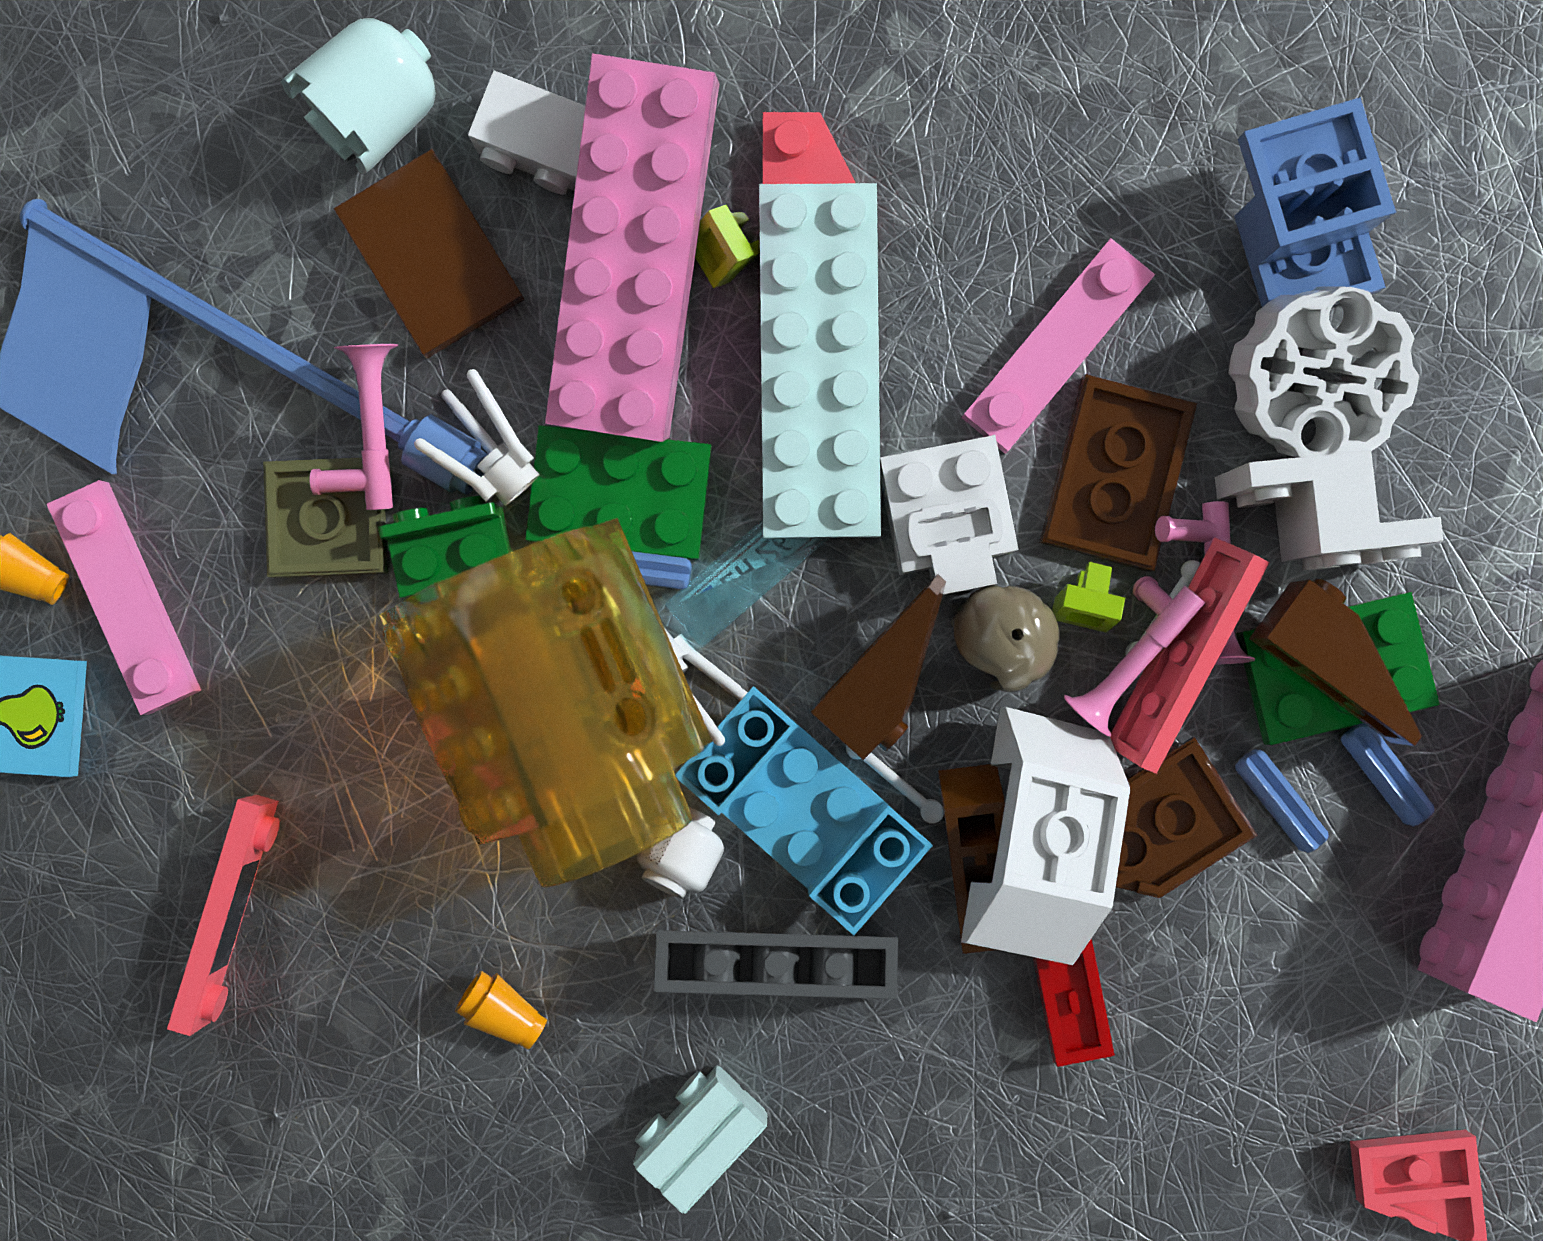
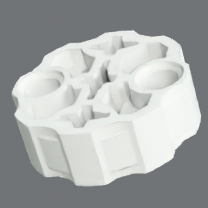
[1228,286,1420,458]

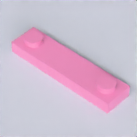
[961,238,1155,454]
[47,480,202,715]

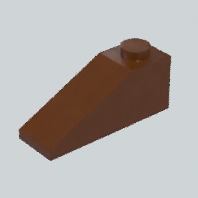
[811,574,946,760]
[1249,578,1422,746]
[938,764,1005,954]

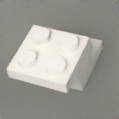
[1215,450,1443,571]

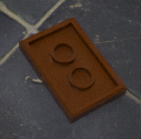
[334,149,525,359]
[1039,374,1198,572]

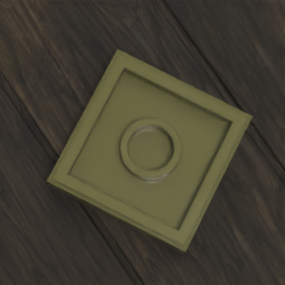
[263,458,388,578]

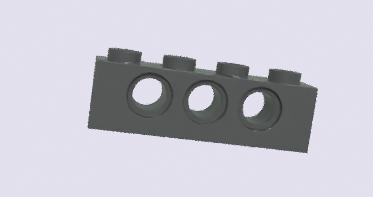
[654,930,898,999]

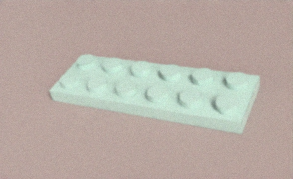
[759,183,881,539]

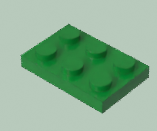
[526,425,712,560]
[1236,592,1440,745]

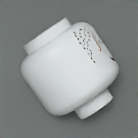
[637,807,724,899]

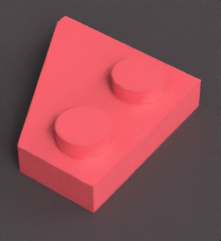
[763,112,856,184]
[1350,1129,1487,1241]

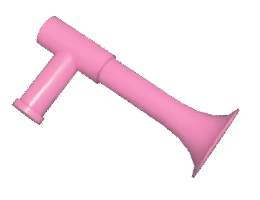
[310,344,398,510]
[1155,501,1255,665]
[1064,576,1206,737]

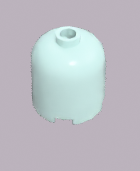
[280,18,436,174]

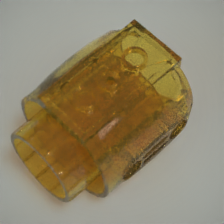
[379,518,713,887]

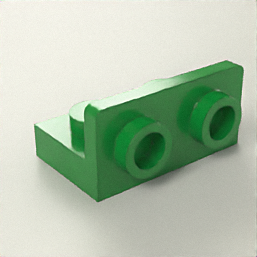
[378,496,517,599]

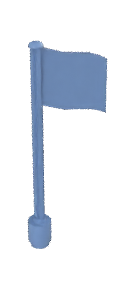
[0,199,488,495]

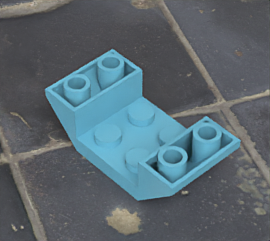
[674,686,933,935]

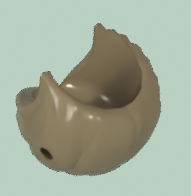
[950,585,1060,692]

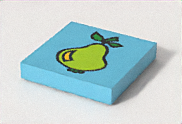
[0,655,87,777]

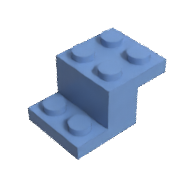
[1234,97,1396,307]

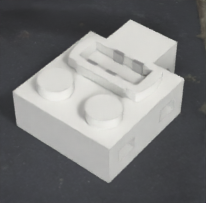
[880,435,1019,595]

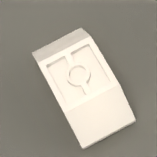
[961,707,1130,965]

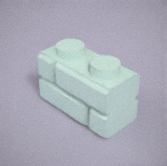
[633,1065,767,1214]

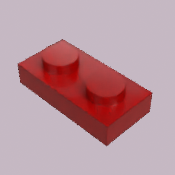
[1033,939,1115,1067]

